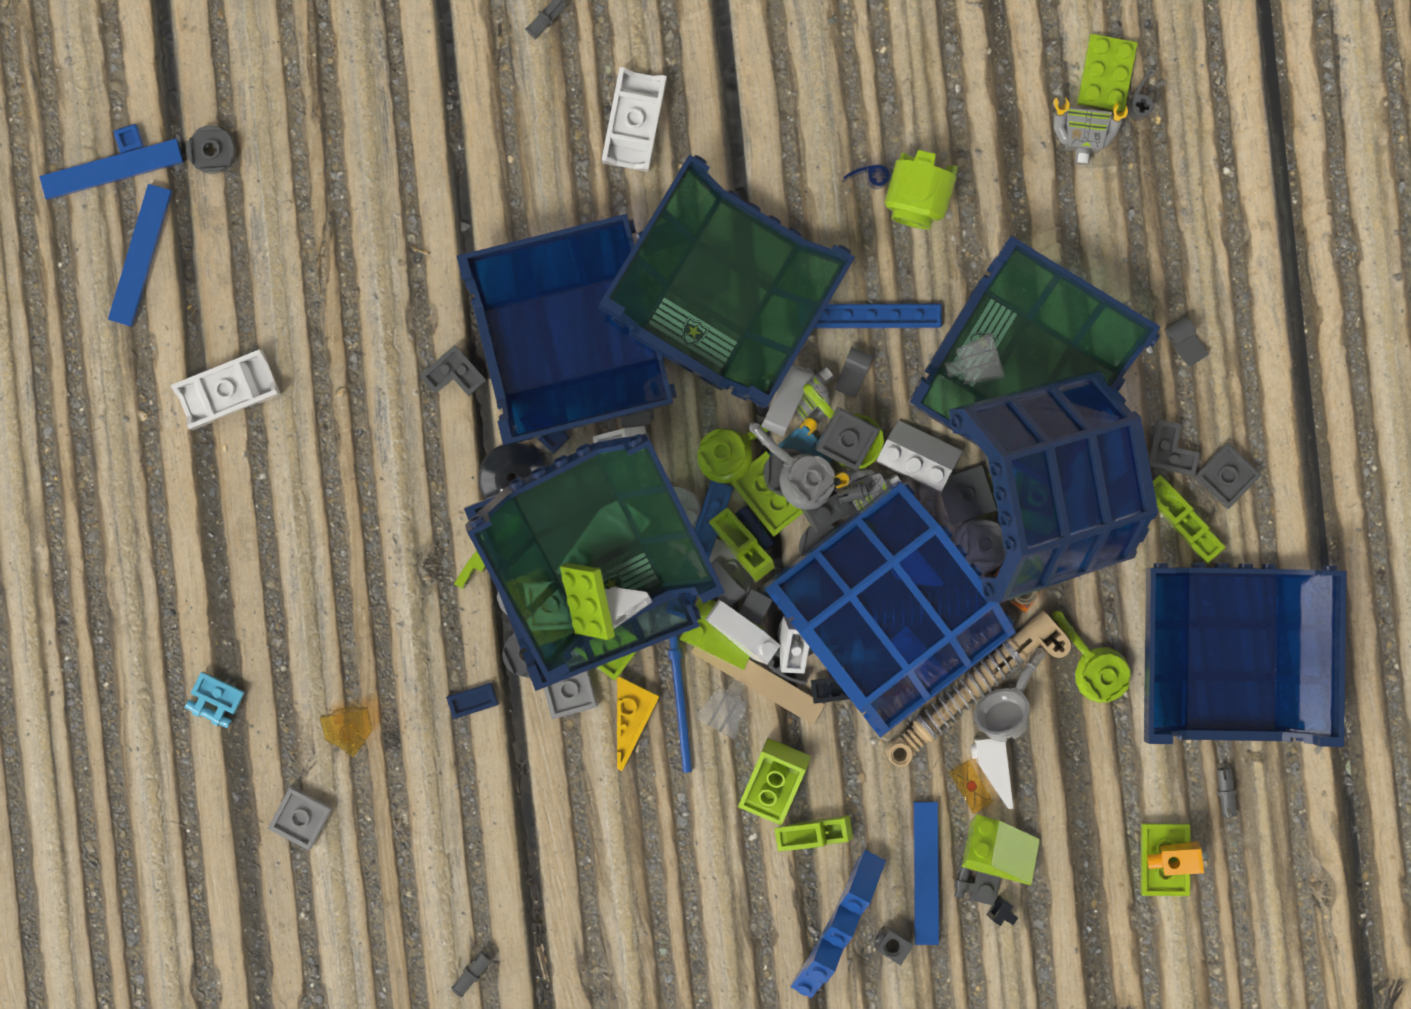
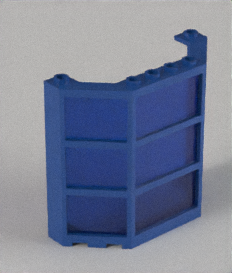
[763,481,1016,738]

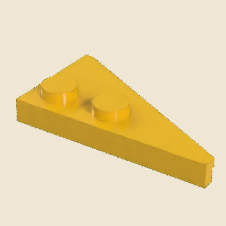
[617,676,659,771]

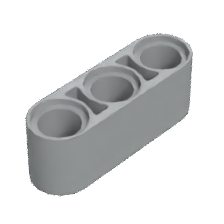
[761,365,812,437]

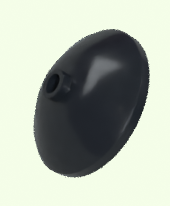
[478,443,549,514]

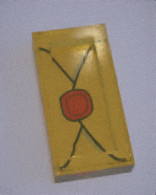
[948,760,993,814]

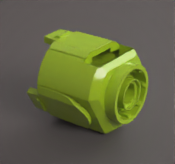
[884,150,958,230]

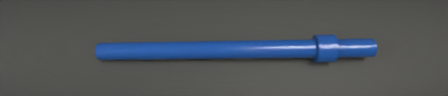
[668,635,692,773]

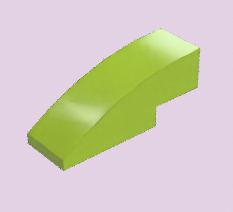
[709,508,775,582]
[774,815,853,852]

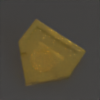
[320,706,373,758]

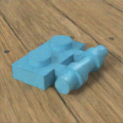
[185,672,245,729]

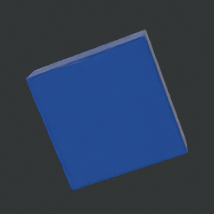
[113,124,145,154]

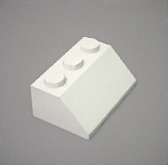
[877,420,963,494]

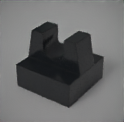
[986,895,1018,926]

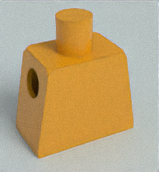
[1147,841,1204,875]

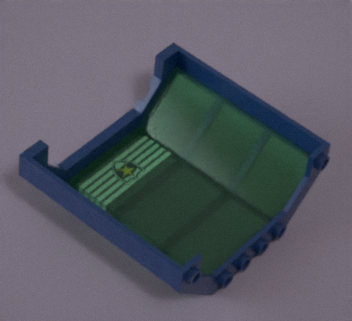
[598,154,855,408]
[908,236,1160,492]
[465,433,725,682]

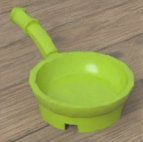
[803,383,884,470]
[697,425,769,483]
[1052,610,1131,703]

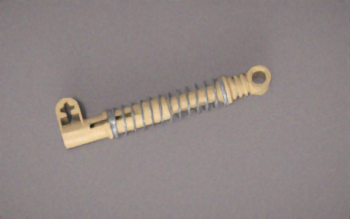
[885,610,1071,767]

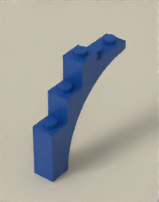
[791,850,886,998]

